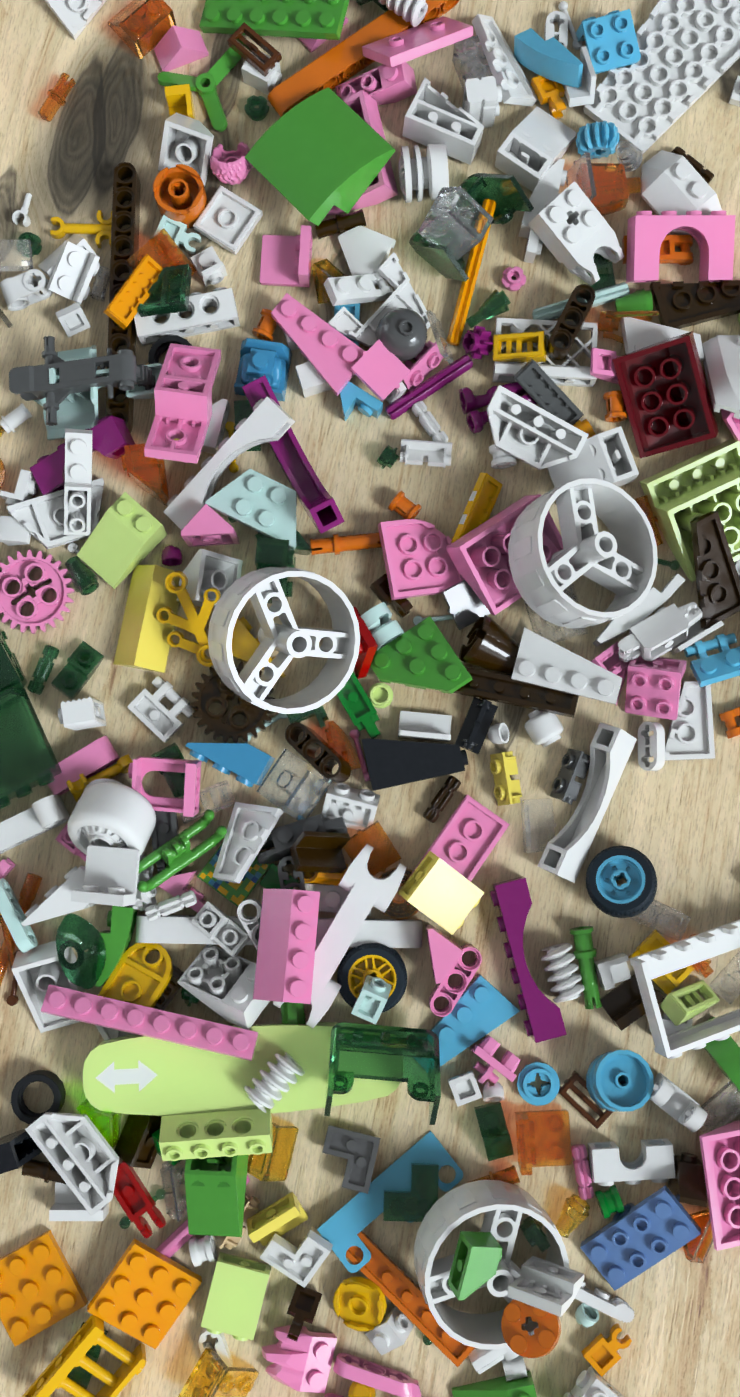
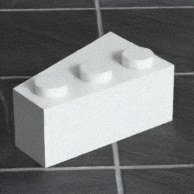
[402,78,484,165]

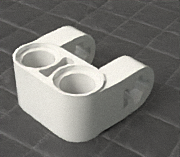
[650,1072,707,1132]

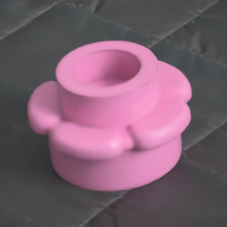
[501,266,526,291]

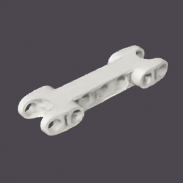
[273,844,407,1028]

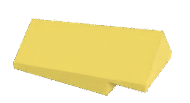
[113,565,180,673]

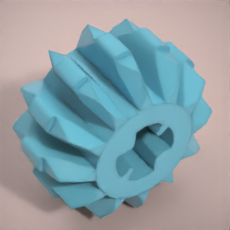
[576,121,619,160]

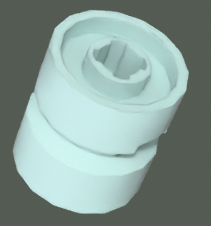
[360,602,405,651]

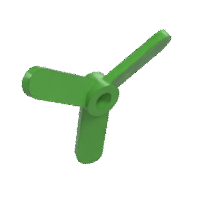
[157,47,241,132]

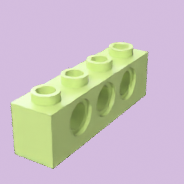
[159,1108,273,1161]

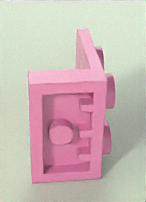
[260,225,313,287]
[625,656,687,720]

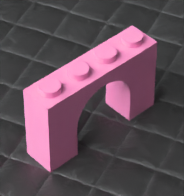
[626,210,736,283]

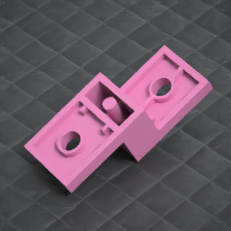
[144,343,221,464]

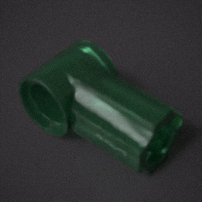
[151,743,185,798]

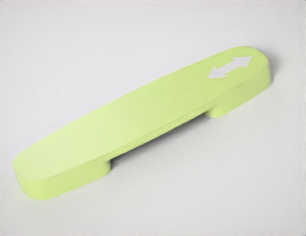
[83,1022,403,1116]

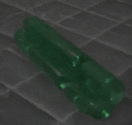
[27,645,59,695]

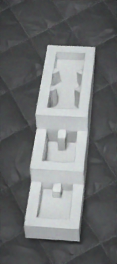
[593,573,686,647]

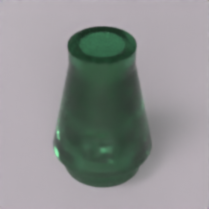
[65,556,99,595]

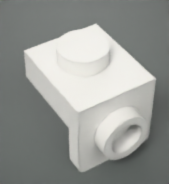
[0,469,39,506]
[365,1306,413,1355]

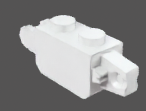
[618,601,703,663]

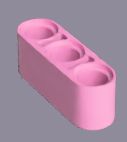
[42,736,120,795]
[429,944,482,1017]

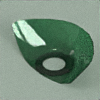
[56,914,106,989]

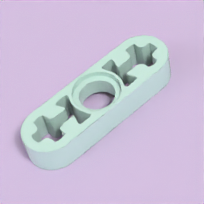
[0,878,38,953]

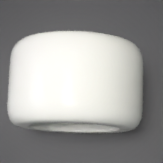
[67,782,156,856]

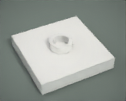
[193,185,263,255]

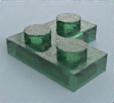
[383,1163,439,1222]

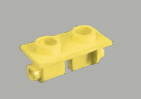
[490,751,522,806]

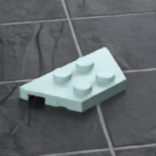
[205,469,297,549]

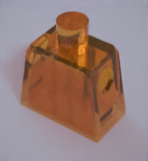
[579,163,641,216]

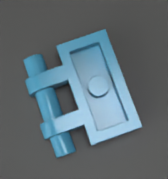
[684,633,740,687]

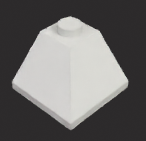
[158,112,214,186]
[177,549,243,608]

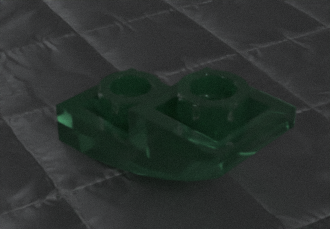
[51,641,104,700]

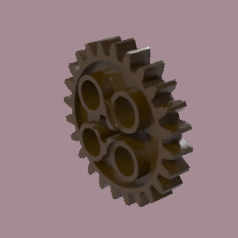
[191,661,276,743]

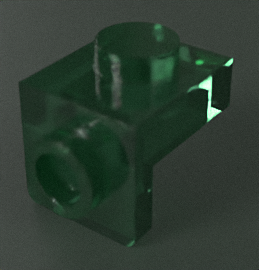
[286,705,329,729]

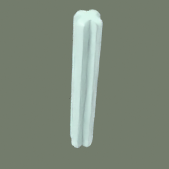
[532,282,630,320]

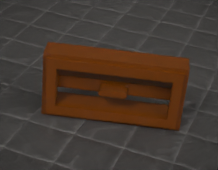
[227,23,282,76]
[558,1071,613,1129]

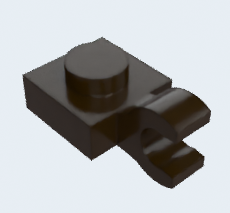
[370,573,413,618]
[287,1284,322,1342]

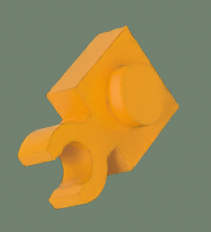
[581,1323,632,1377]

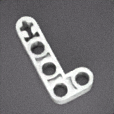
[0,795,70,854]

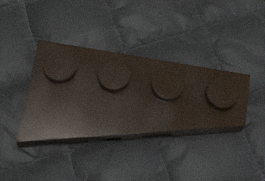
[650,280,740,329]
[690,511,740,629]

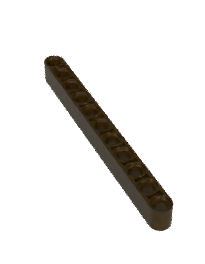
[105,162,141,433]

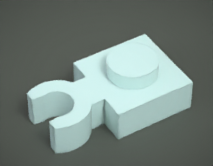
[153,215,201,255]

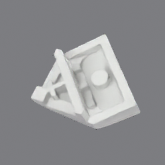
[337,225,396,276]

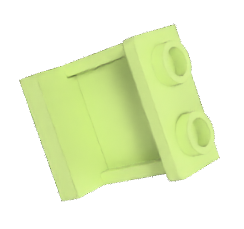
[201,1252,271,1341]

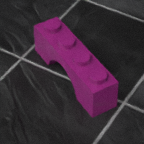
[30,415,137,495]

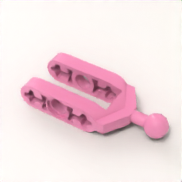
[324,1353,422,1397]

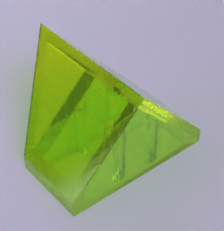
[76,1099,122,1148]

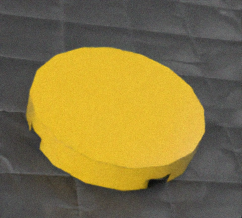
[333,1277,387,1331]

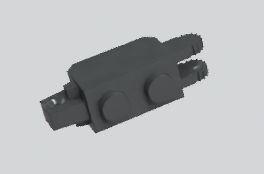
[257,814,348,865]

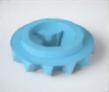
[517,1061,560,1106]

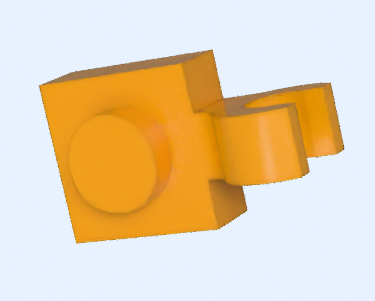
[530,76,566,119]

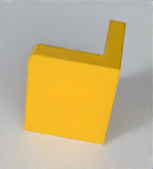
[164,84,195,119]

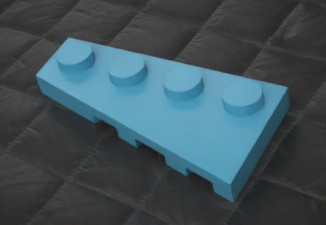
[410,974,520,1073]

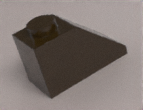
[668,1152,707,1207]

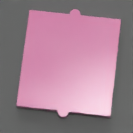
[350,339,411,401]

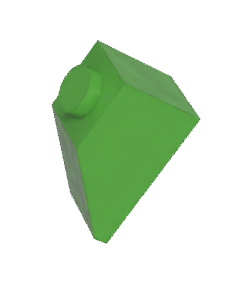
[447,1231,502,1300]

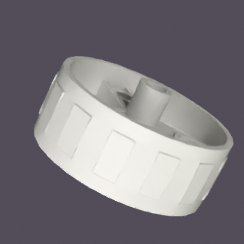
[508,478,658,629]
[208,567,360,714]
[414,1180,569,1350]

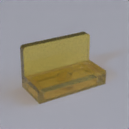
[247,1122,299,1181]

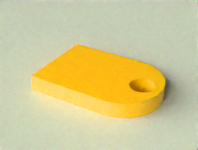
[98,943,173,1008]

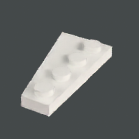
[471,14,538,107]

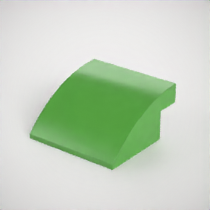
[245,87,396,226]

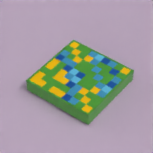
[197,842,270,907]

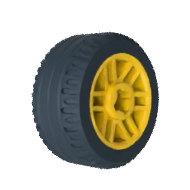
[337,943,407,1012]

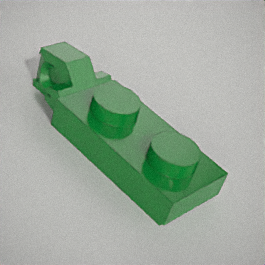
[336,672,381,739]

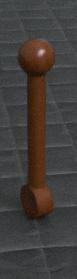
[7,950,20,1006]

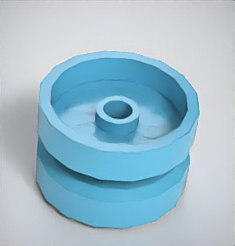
[586,1050,654,1112]

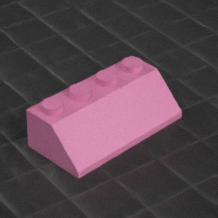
[253,888,320,1004]

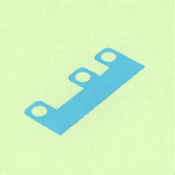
[317,1131,463,1273]

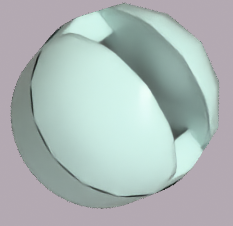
[575,1303,599,1328]

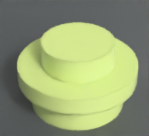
[367,683,393,709]

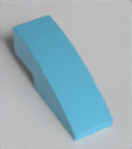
[514,28,583,88]

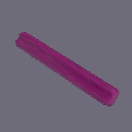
[385,354,473,420]

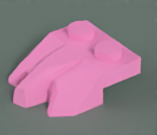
[262,1325,337,1393]

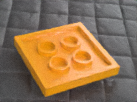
[0,1230,88,1347]
[87,1238,202,1349]

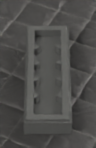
[513,358,584,425]

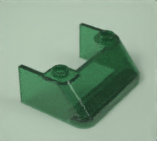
[409,173,534,282]
[324,1022,441,1125]

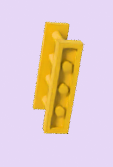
[22,1315,146,1397]

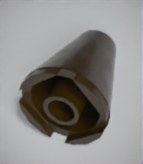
[459,615,520,676]

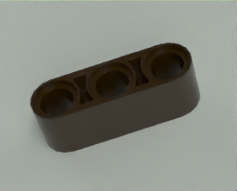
[547,284,595,360]
[285,722,351,783]

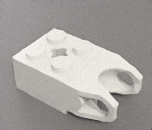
[528,181,624,286]

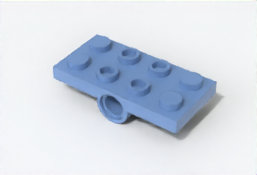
[580,1185,701,1291]

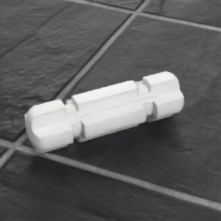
[411,401,448,442]
[145,890,197,921]

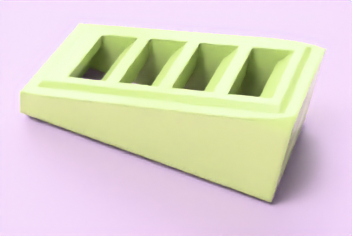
[660,979,720,1026]

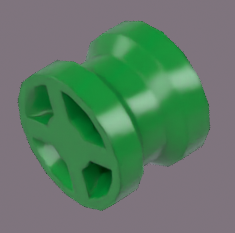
[595,1185,625,1219]

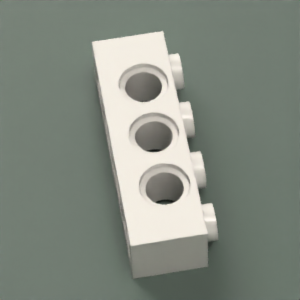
[134,287,240,346]

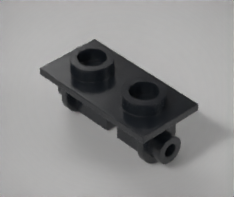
[455,697,498,754]

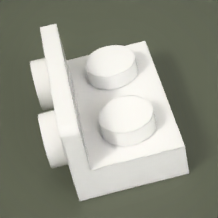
[46,240,100,304]
[321,782,380,833]

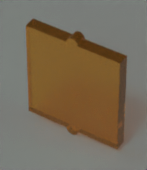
[343,821,402,876]

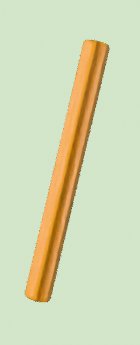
[447,199,496,346]

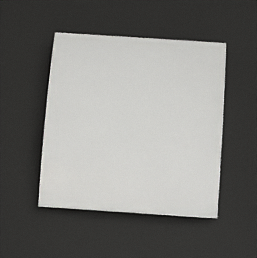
[507,1256,585,1317]

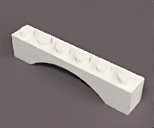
[163,397,295,530]
[538,722,637,883]

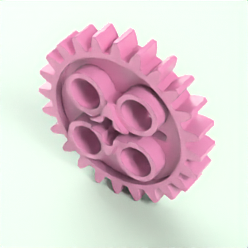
[0,550,75,634]

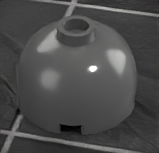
[376,308,427,361]

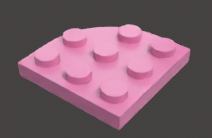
[378,519,465,600]

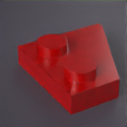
[353,607,378,679]

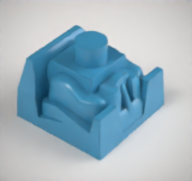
[234,338,292,401]

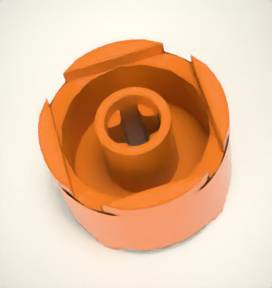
[153,164,208,228]
[501,1299,561,1358]

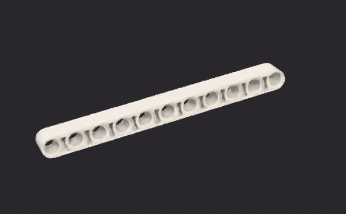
[135,915,422,948]

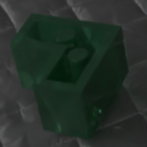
[255,537,296,604]

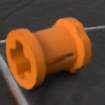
[252,309,277,342]
[603,390,627,422]
[388,491,422,519]

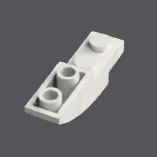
[518,159,568,264]
[64,428,93,536]

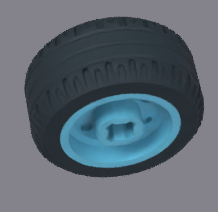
[586,846,657,918]

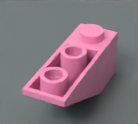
[335,62,417,105]

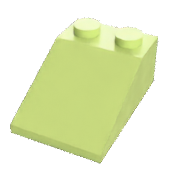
[77,492,167,589]

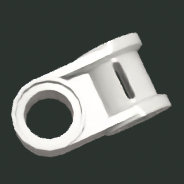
[0,269,52,311]

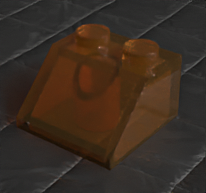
[107,0,176,59]
[121,443,169,506]

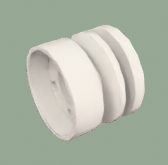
[398,143,449,203]

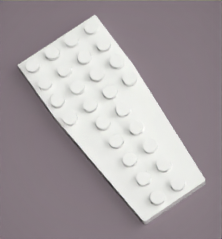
[583,0,740,156]

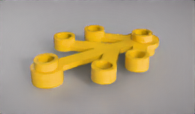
[156,571,221,667]

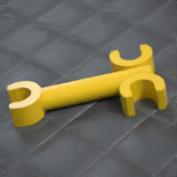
[50,210,112,248]
[66,754,133,802]

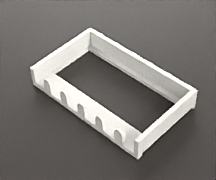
[630,919,740,1059]

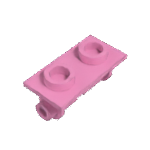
[402,341,444,392]

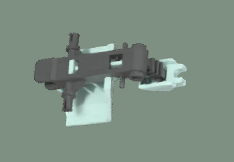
[9,336,163,440]

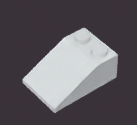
[11,937,85,1033]

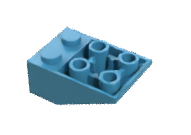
[185,743,275,787]

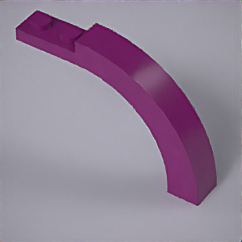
[242,375,345,534]

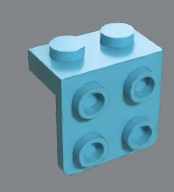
[575,9,641,74]

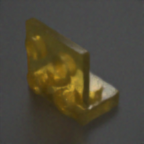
[178,1348,259,1397]

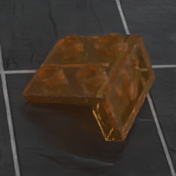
[515,1109,572,1175]

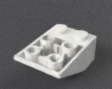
[495,106,577,192]
[547,426,639,488]
[21,865,96,926]
[177,944,270,1030]

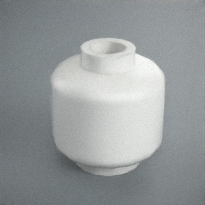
[524,710,563,748]

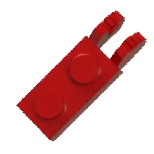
[114,1161,166,1238]

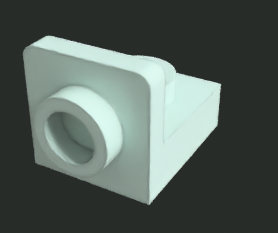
[351,975,392,1025]

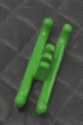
[137,809,227,893]

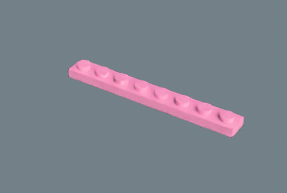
[41,984,258,1061]

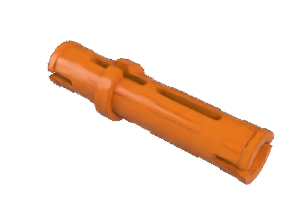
[310,532,382,555]

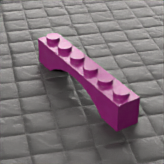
[490,876,567,1043]

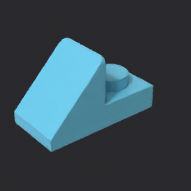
[340,381,383,421]

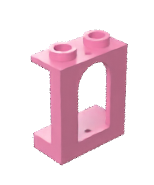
[128,756,202,817]

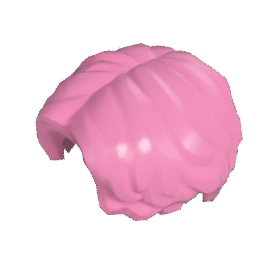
[209,142,253,185]

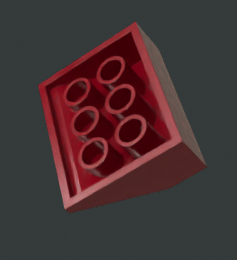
[612,331,719,459]

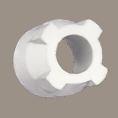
[502,1355,528,1381]

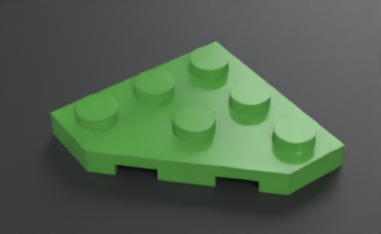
[370,616,473,694]

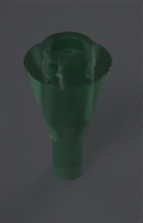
[466,289,511,328]

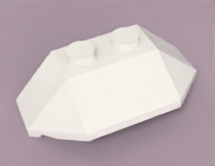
[641,150,722,238]
[486,385,589,470]
[25,1112,119,1216]

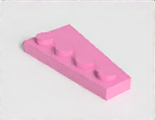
[271,293,364,396]

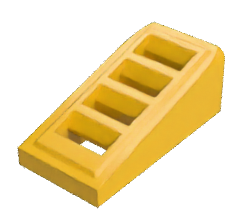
[493,331,546,362]

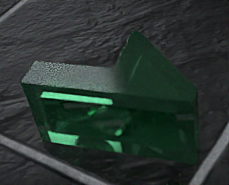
[474,1102,514,1161]

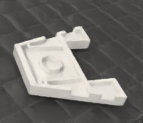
[328,252,433,348]

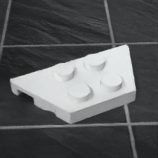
[7,478,104,550]

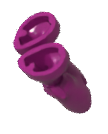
[459,382,536,434]

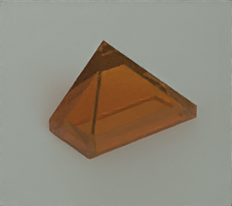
[683,1208,713,1264]

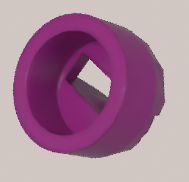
[161,545,182,566]

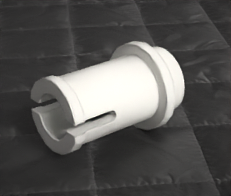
[0,403,32,434]

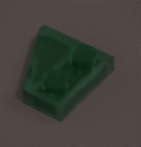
[137,264,192,317]

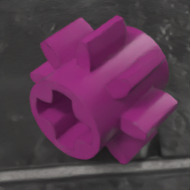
[462,326,493,359]

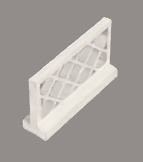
[492,318,598,387]

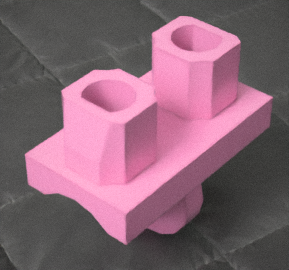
[470,1035,520,1084]

